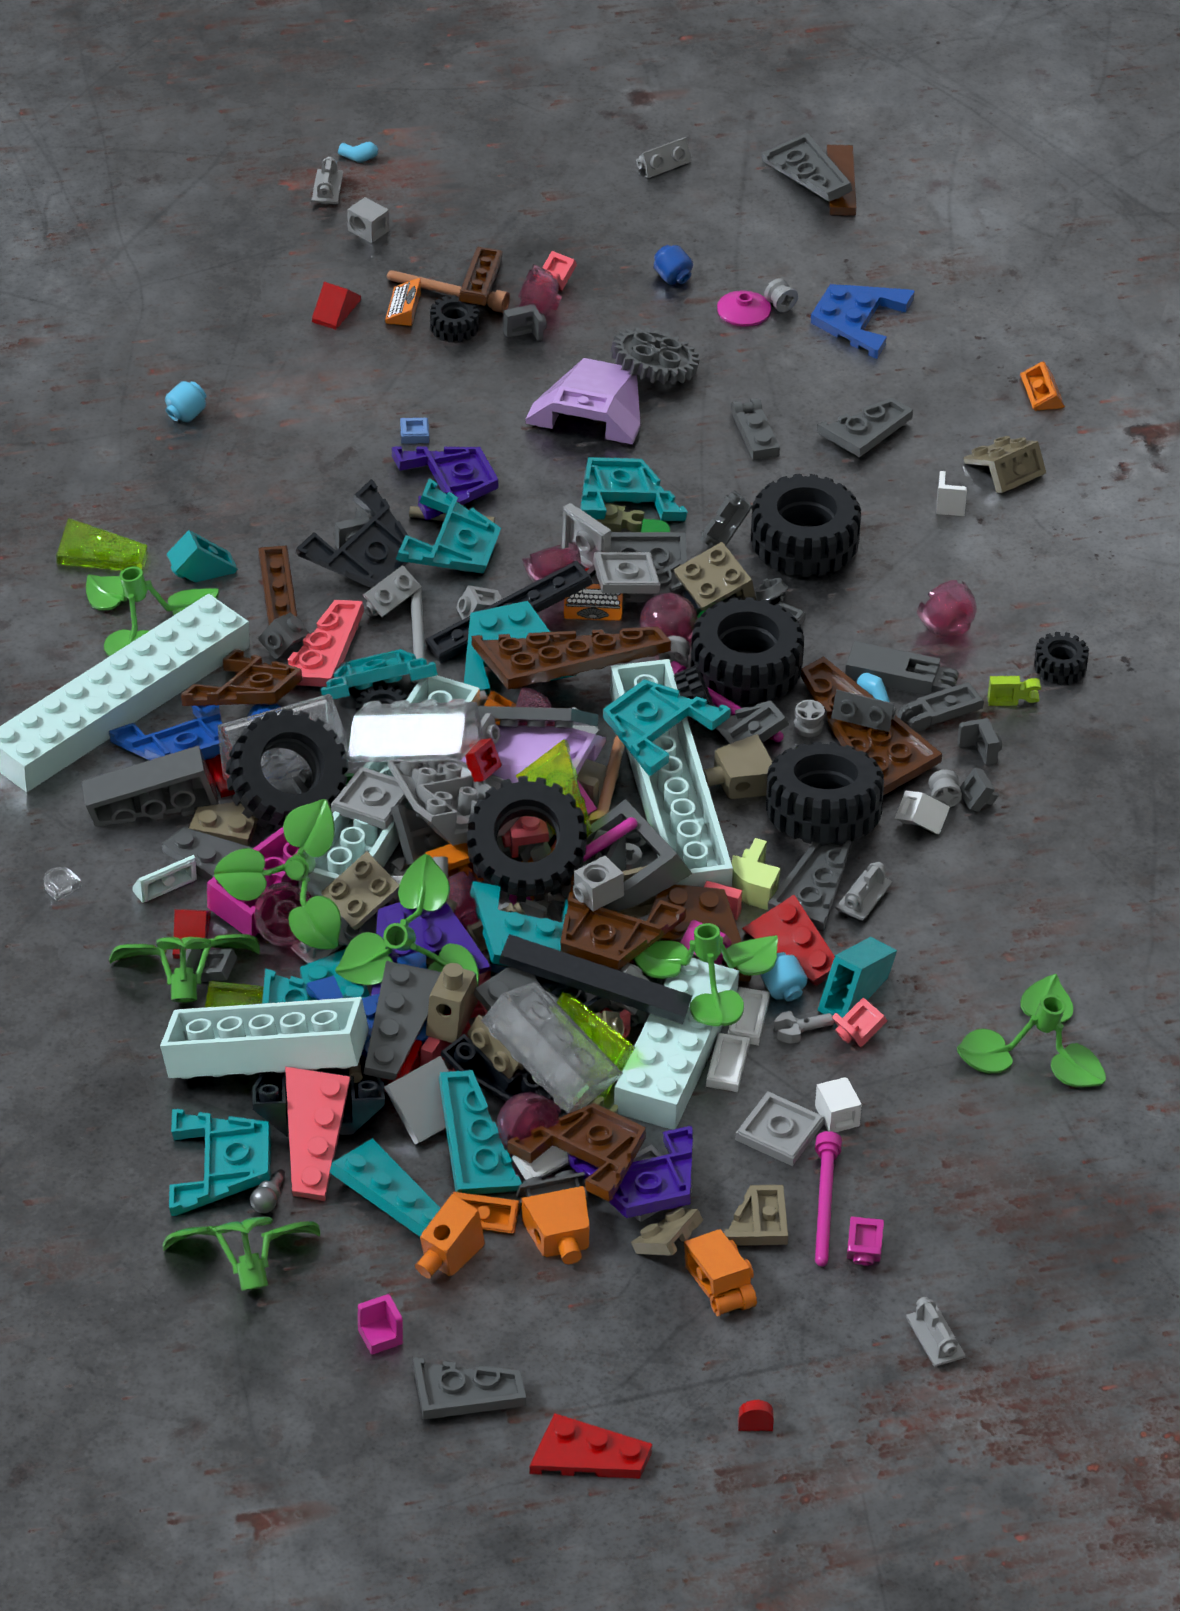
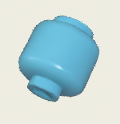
[165,381,207,422]
[761,952,807,1001]

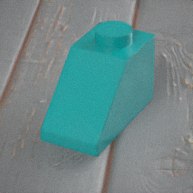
[167,530,238,583]

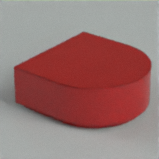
[738,1400,774,1431]

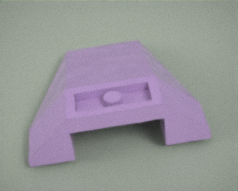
[526,358,640,445]
[461,725,606,796]

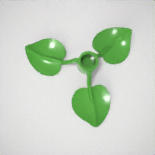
[86,566,219,656]
[214,799,341,949]
[335,854,479,987]
[634,923,778,1027]
[109,934,260,1003]
[957,974,1106,1087]
[163,1217,321,1291]

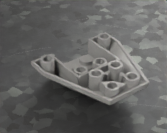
[387,750,520,845]

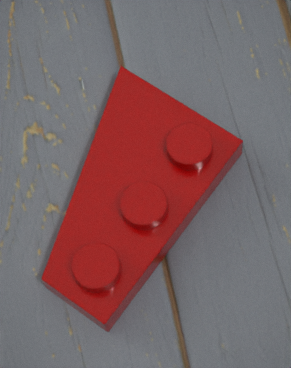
[741,895,835,986]
[529,1413,653,1479]

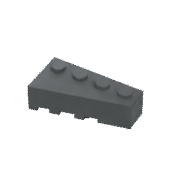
[82,745,219,826]

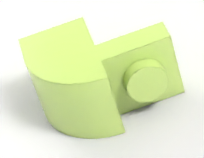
[731,838,780,910]

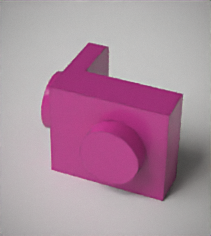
[847,1216,884,1266]

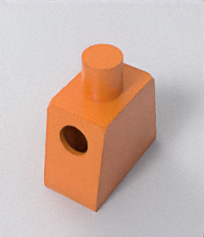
[522,1186,590,1265]
[415,1194,485,1279]

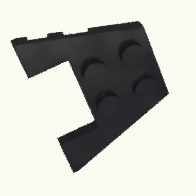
[295,479,409,588]

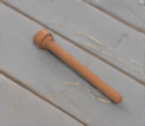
[387,270,510,313]
[586,736,625,827]

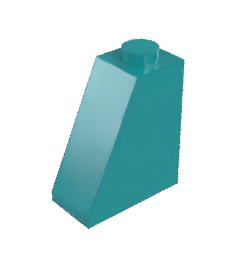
[817,937,897,1018]

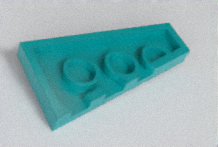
[439,1070,522,1194]
[329,1138,441,1237]

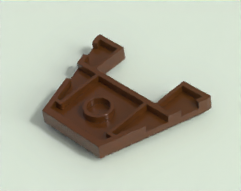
[181,649,302,706]
[560,874,686,970]
[629,884,752,982]
[507,1103,646,1201]

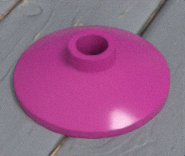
[717,291,771,327]

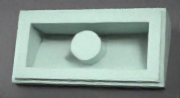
[132,855,197,903]

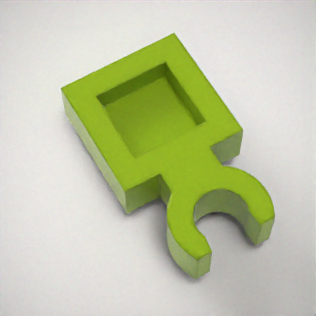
[987,676,1041,706]

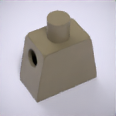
[703,734,773,799]
[426,963,478,1043]

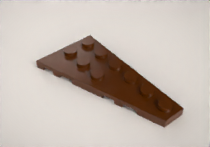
[472,627,671,690]
[801,656,942,795]

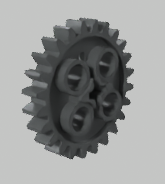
[610,327,700,385]

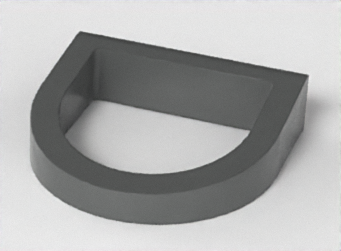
[560,799,692,912]

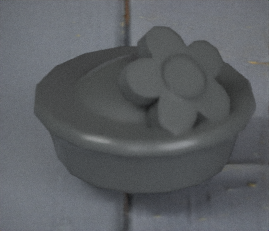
[755,578,789,604]

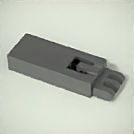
[845,641,959,695]

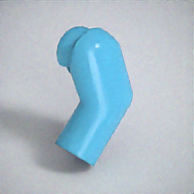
[338,142,378,163]
[857,673,890,702]

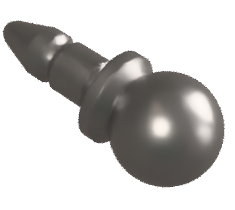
[250,1169,285,1213]

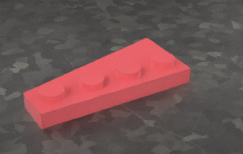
[287,600,365,687]
[285,1066,350,1201]

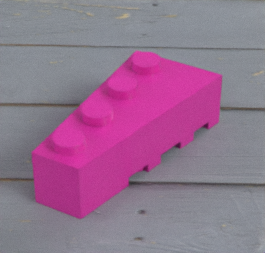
[207,827,299,937]

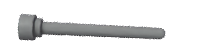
[409,588,430,684]

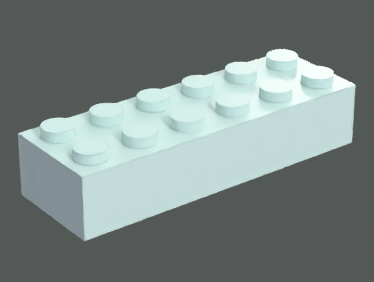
[614,958,739,1130]
[160,997,369,1079]

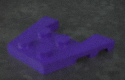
[392,446,499,520]
[371,902,492,996]
[568,1126,693,1218]

